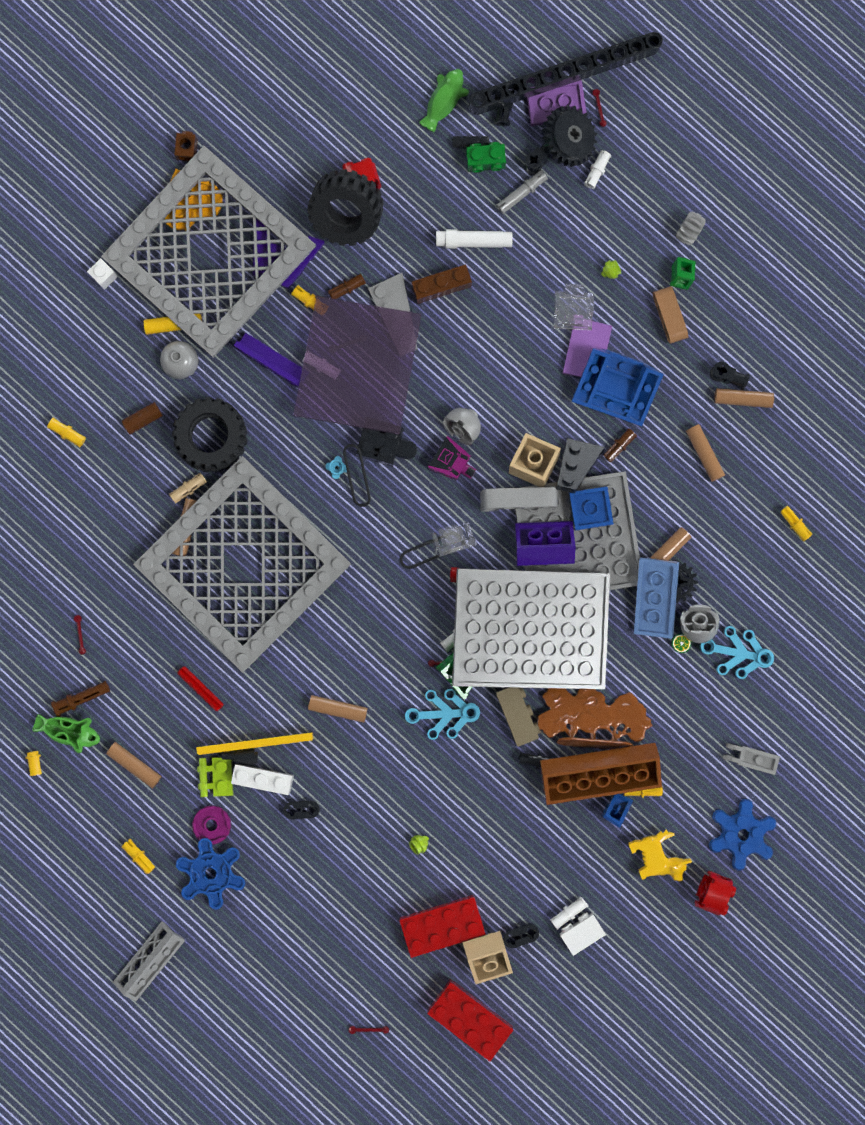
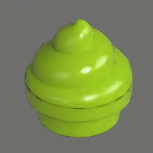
[601,260,621,279]
[409,835,429,855]

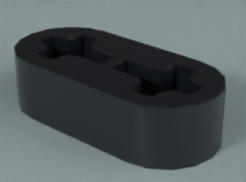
[283,800,320,819]
[503,923,539,948]

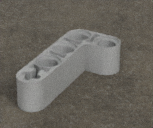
[480,487,558,512]

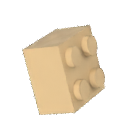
[509,433,561,487]
[463,931,513,984]

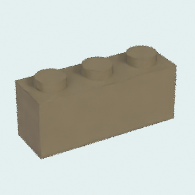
[496,687,541,747]

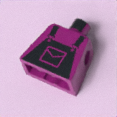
[428,436,476,481]

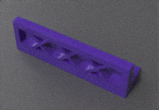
[234,333,310,389]

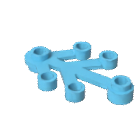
[700,626,774,679]
[405,689,480,740]

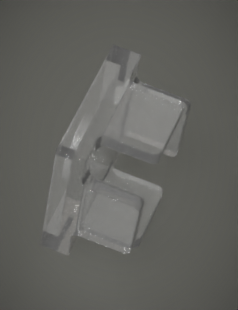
[553,284,594,330]
[430,522,477,557]

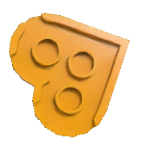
[164,169,223,231]

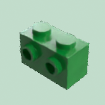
[466,142,506,173]

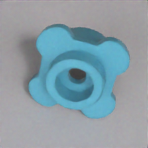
[326,456,347,479]

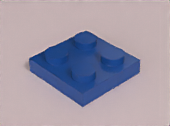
[569,487,614,531]

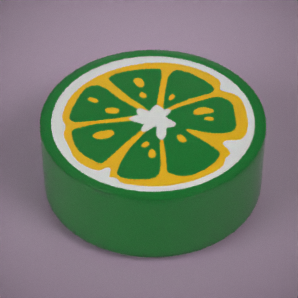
[671,634,691,653]

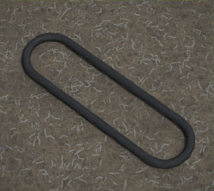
[343,444,371,507]
[400,532,463,569]

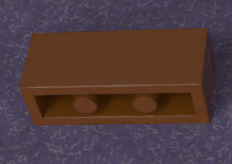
[412,264,472,304]

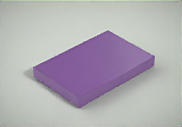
[527,80,586,126]
[562,317,612,378]

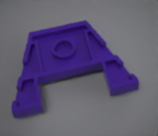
[252,218,325,289]

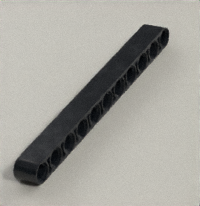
[468,32,663,115]

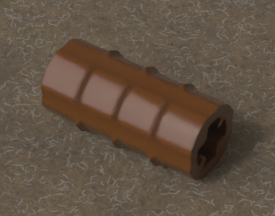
[122,402,163,435]

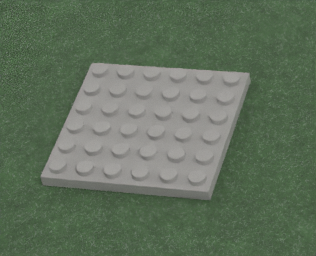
[515,471,640,590]

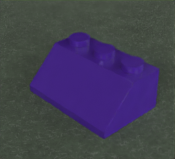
[515,521,576,566]

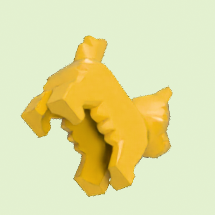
[628,830,692,881]

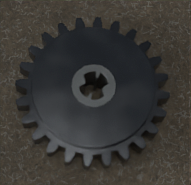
[542,105,597,167]

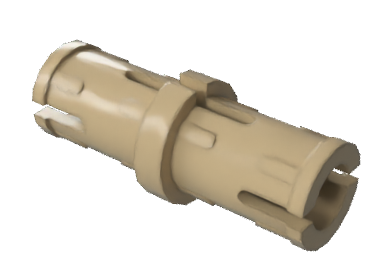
[169,473,207,504]

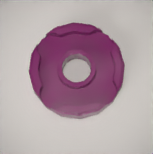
[192,806,231,844]

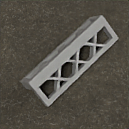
[113,921,185,1001]

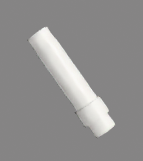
[436,229,512,249]

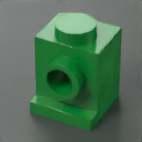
[670,257,696,290]

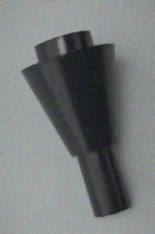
[222,748,258,767]

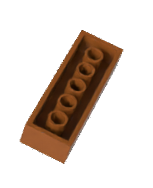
[540,743,662,805]

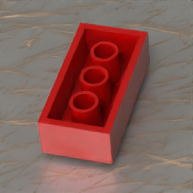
[400,895,486,958]
[427,979,514,1061]

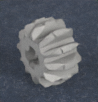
[676,211,705,245]

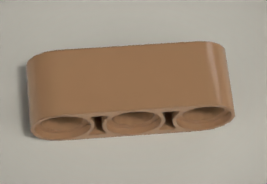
[652,286,688,344]

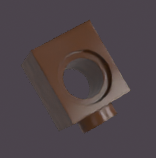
[174,131,198,161]

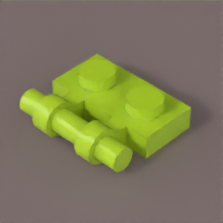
[197,757,234,797]

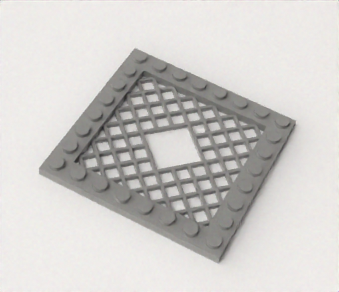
[101,146,316,358]
[133,456,351,673]

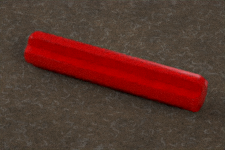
[177,666,224,711]

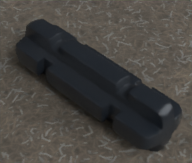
[452,136,489,148]

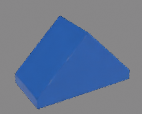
[601,794,633,828]

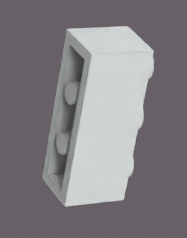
[231,764,294,795]

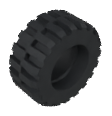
[307,169,384,246]
[172,397,248,473]

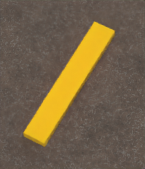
[196,732,314,755]

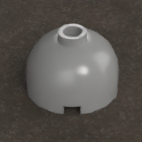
[160,341,199,380]
[443,408,481,445]
[680,605,720,643]

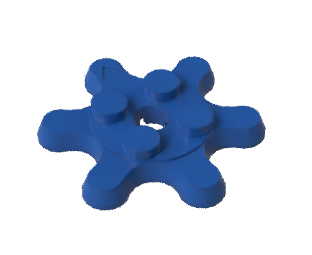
[709,798,777,871]
[176,838,245,910]

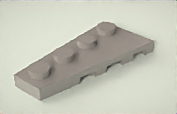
[368,273,418,357]

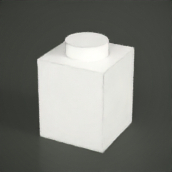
[87,258,118,290]

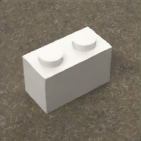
[559,912,606,956]

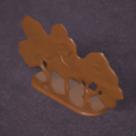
[538,688,652,749]

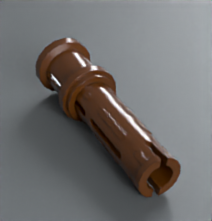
[51,680,111,717]

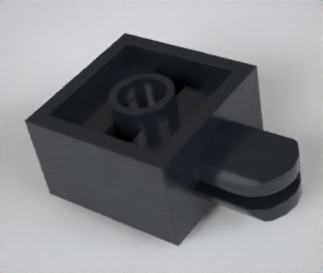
[356,417,417,467]

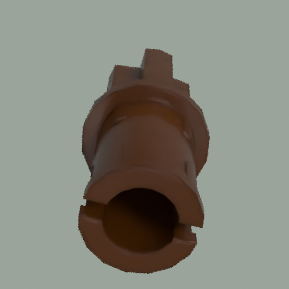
[328,273,366,300]
[603,428,637,462]

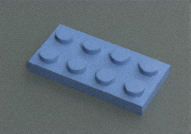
[634,557,679,639]

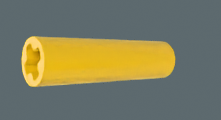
[144,314,202,335]

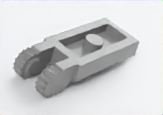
[723,743,780,775]

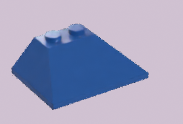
[571,348,664,426]

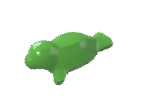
[419,69,469,132]
[32,714,100,753]

